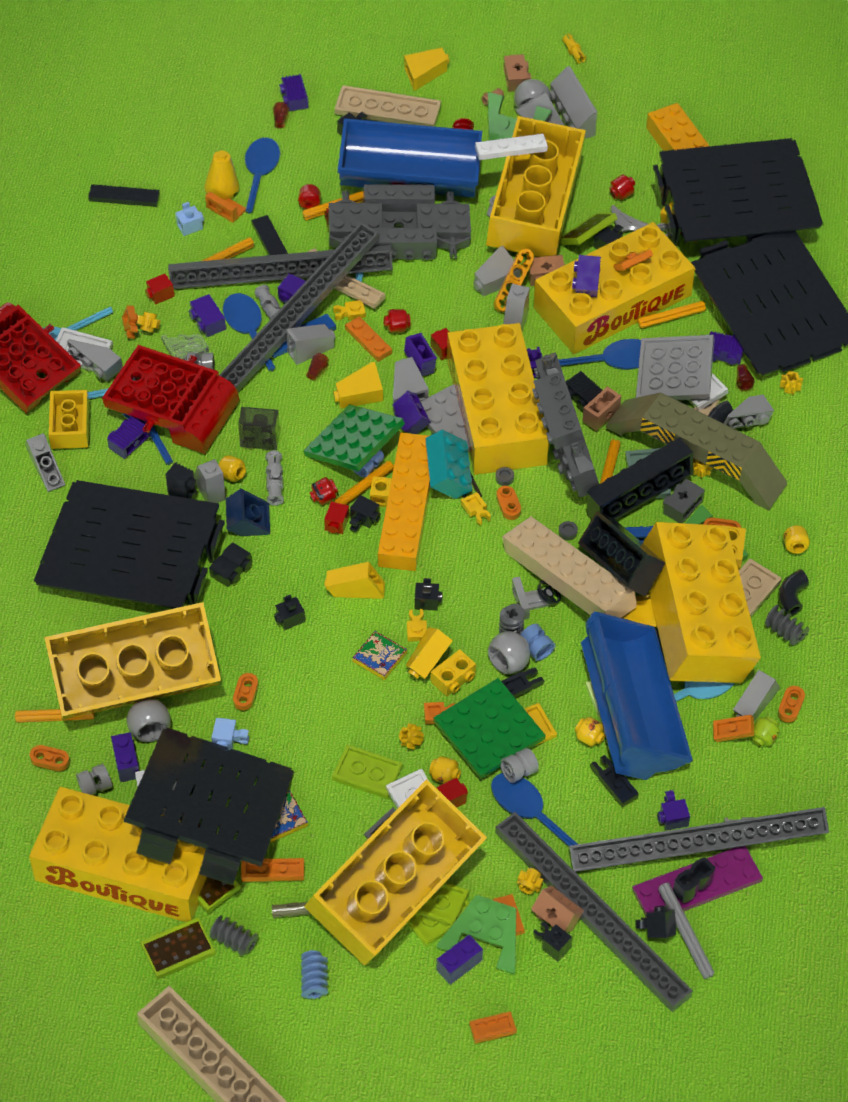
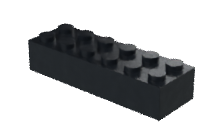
[586,437,693,520]
[578,511,665,596]

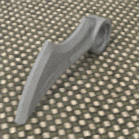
[611,205,671,239]

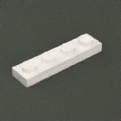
[475,134,548,160]

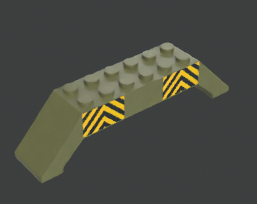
[606,392,788,511]

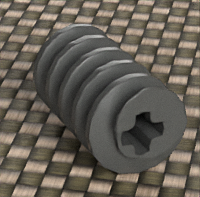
[499,604,525,635]
[765,605,810,645]
[210,915,258,956]

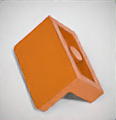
[205,192,246,223]

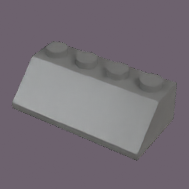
[550,66,597,139]

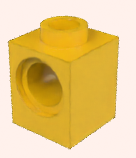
[370,476,392,507]

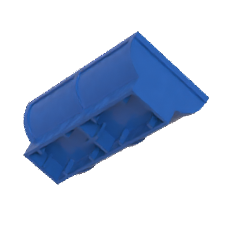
[338,118,482,198]
[581,611,693,780]

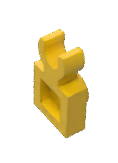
[333,300,366,320]
[461,492,491,525]
[407,609,427,642]

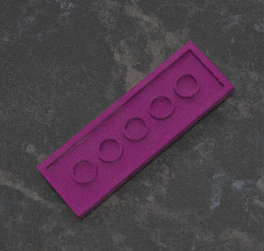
[632,846,763,917]

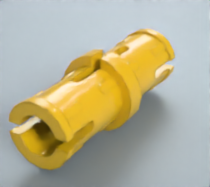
[562,34,586,64]

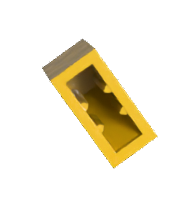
[404,48,449,91]
[333,362,383,409]
[324,562,385,599]
[405,627,453,679]

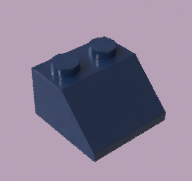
[226,488,270,536]

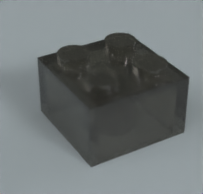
[238,407,280,450]

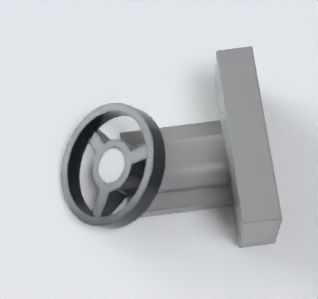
[512,577,561,620]

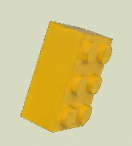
[49,390,90,449]

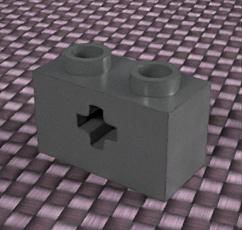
[663,479,705,523]

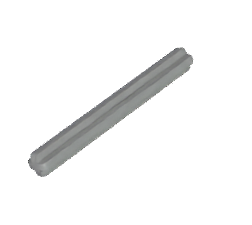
[659,883,714,979]

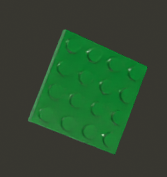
[303,404,405,471]
[433,678,546,780]

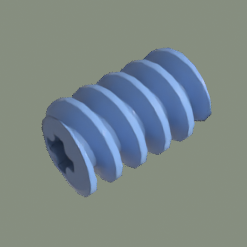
[301,950,328,999]

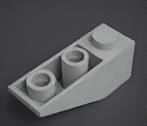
[67,339,123,381]
[724,395,774,429]
[25,433,65,492]

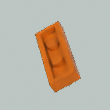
[345,316,392,362]
[241,858,304,882]

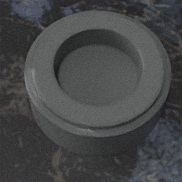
[495,467,514,486]
[559,521,578,541]

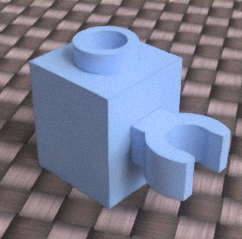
[175,202,204,236]
[212,718,249,750]

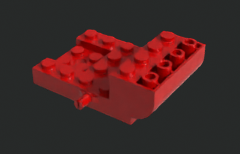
[0,302,81,414]
[102,345,240,454]

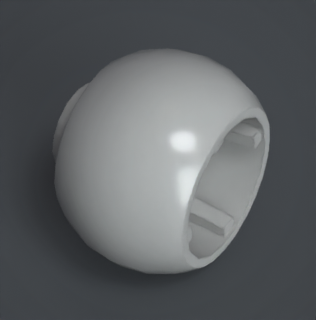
[514,79,551,108]
[488,631,530,674]
[127,699,171,742]

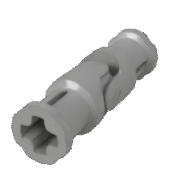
[254,285,281,320]
[266,450,284,506]

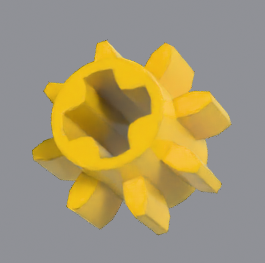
[137,311,161,332]
[780,371,803,394]
[693,458,713,478]
[399,723,424,749]
[516,868,543,894]

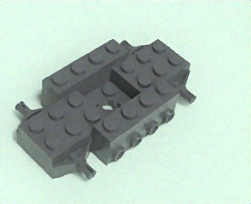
[328,185,471,260]
[532,352,599,497]

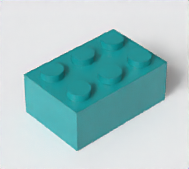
[425,429,472,499]

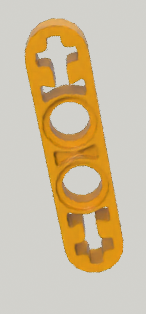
[494,249,534,312]

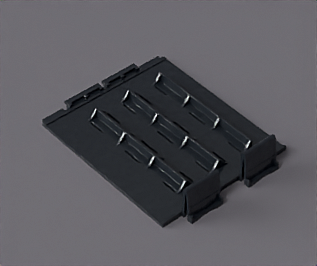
[653,138,823,246]
[691,231,848,376]
[34,480,225,609]
[123,728,294,885]

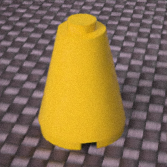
[205,150,239,200]

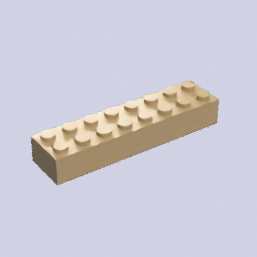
[502,516,637,618]
[137,986,286,1102]

